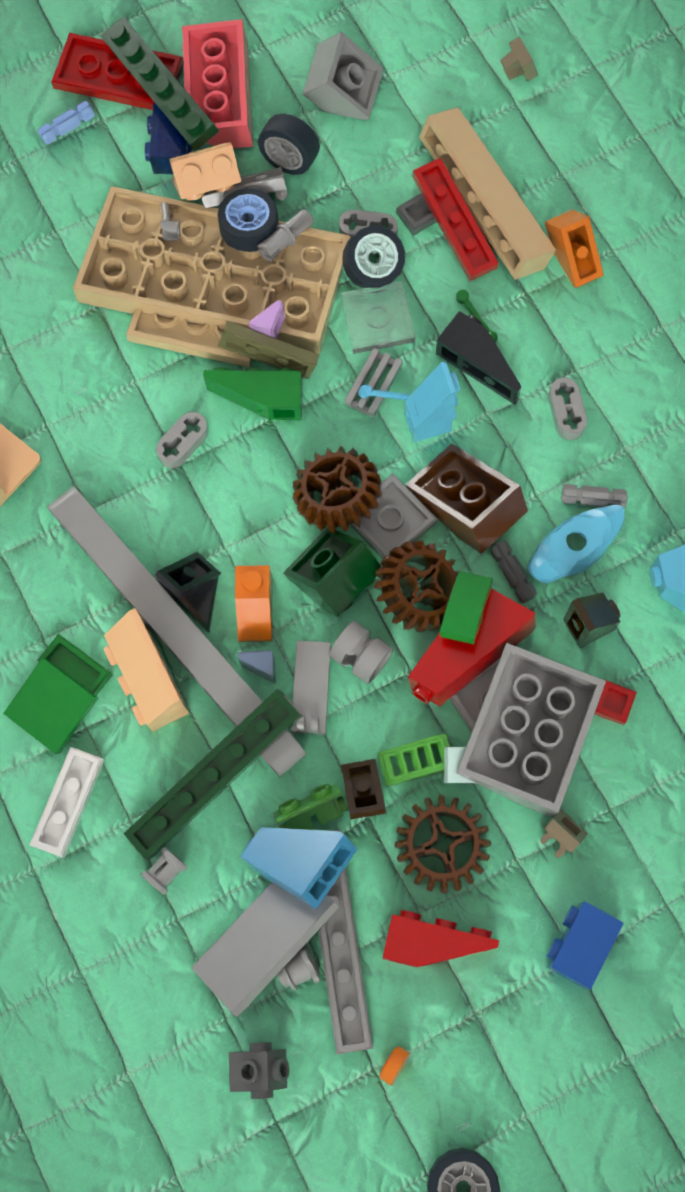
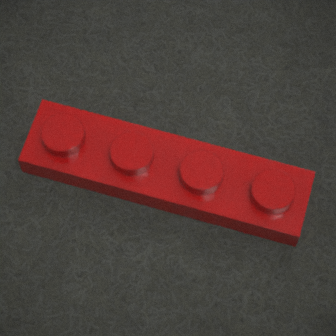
[412,158,499,282]

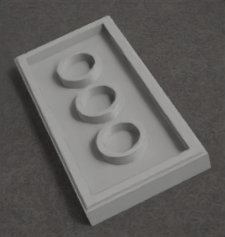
[191,882,339,1017]

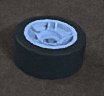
[217,188,278,252]

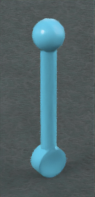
[358,384,410,400]

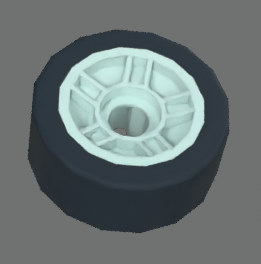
[342,226,405,290]

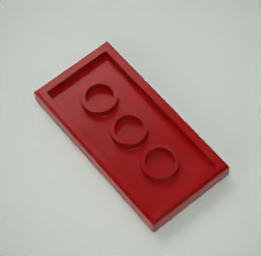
[51,32,184,112]

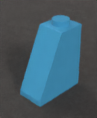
[240,827,357,909]

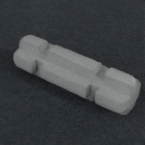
[561,484,628,509]

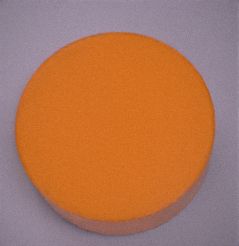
[379,1046,411,1086]

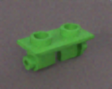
[273,784,349,830]

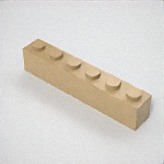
[419,107,556,280]

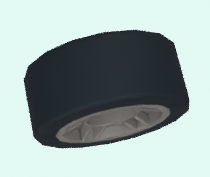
[258,113,320,175]
[427,1148,500,1192]

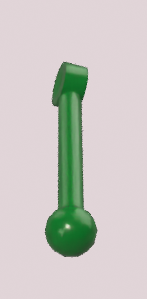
[456,290,498,342]

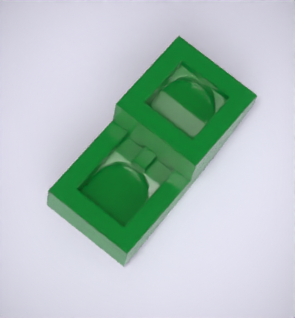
[440,571,493,644]

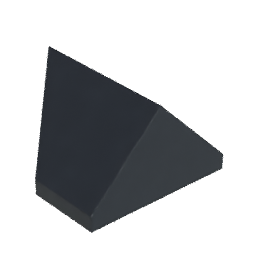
[155,552,221,632]

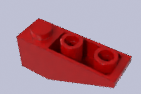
[382,910,500,968]

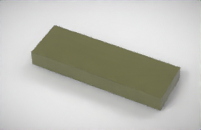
[218,321,319,379]

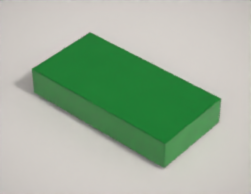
[37,634,113,696]

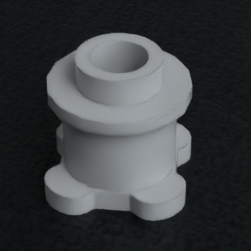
[277,944,321,991]

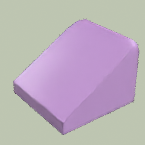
[249,300,286,339]

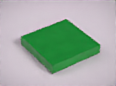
[3,658,99,754]

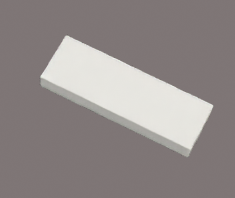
[30,747,105,858]

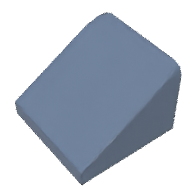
[238,650,275,683]

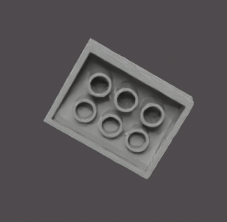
[457,643,606,818]

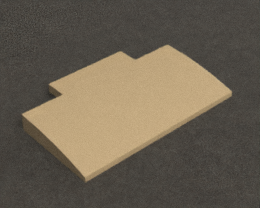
[73,186,350,368]

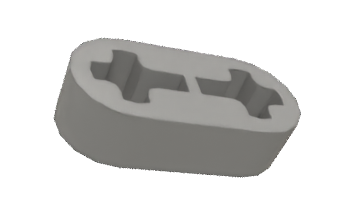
[339,210,398,238]
[548,378,587,440]
[156,412,209,468]

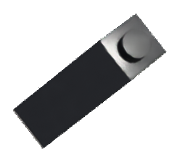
[436,311,522,405]

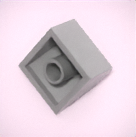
[302,32,384,120]

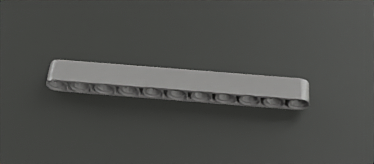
[47,486,306,777]

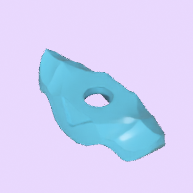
[527,505,624,583]

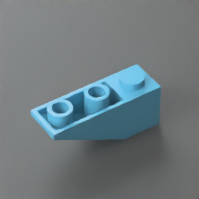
[404,361,460,442]

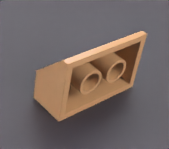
[103,608,189,732]

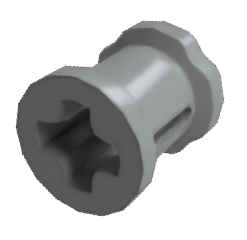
[141,847,188,895]

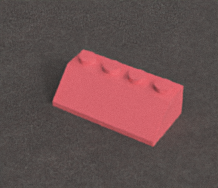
[182,19,253,149]

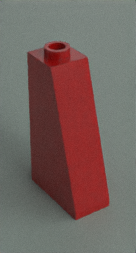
[408,589,536,707]

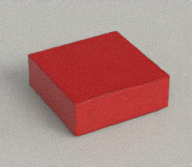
[594,679,637,726]

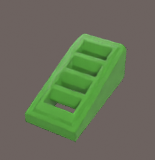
[378,733,450,787]

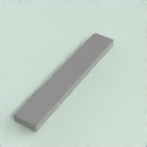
[319,829,373,1054]

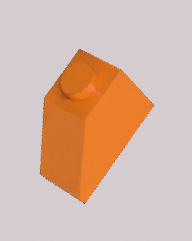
[545,209,604,288]
[235,565,272,642]

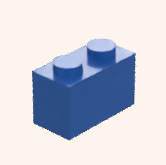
[546,901,624,990]

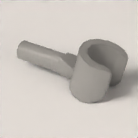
[161,202,180,241]

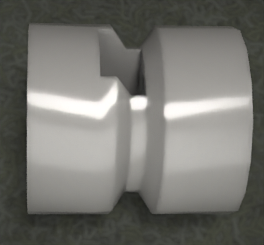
[329,621,394,685]

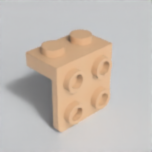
[169,142,241,201]
[0,423,42,507]

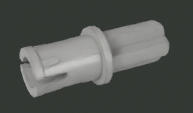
[257,209,314,261]

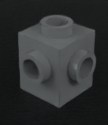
[229,1042,289,1099]

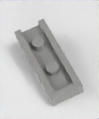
[202,167,287,208]
[291,641,331,735]

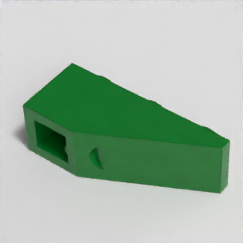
[203,367,303,420]

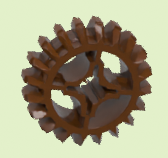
[293,446,382,534]
[373,540,459,632]
[395,795,491,894]

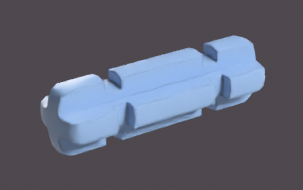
[38,101,95,145]

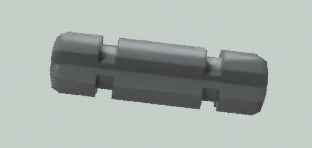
[491,540,537,603]

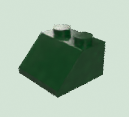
[283,527,382,617]

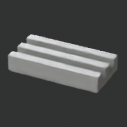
[345,348,403,418]

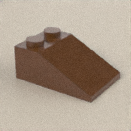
[405,444,528,554]

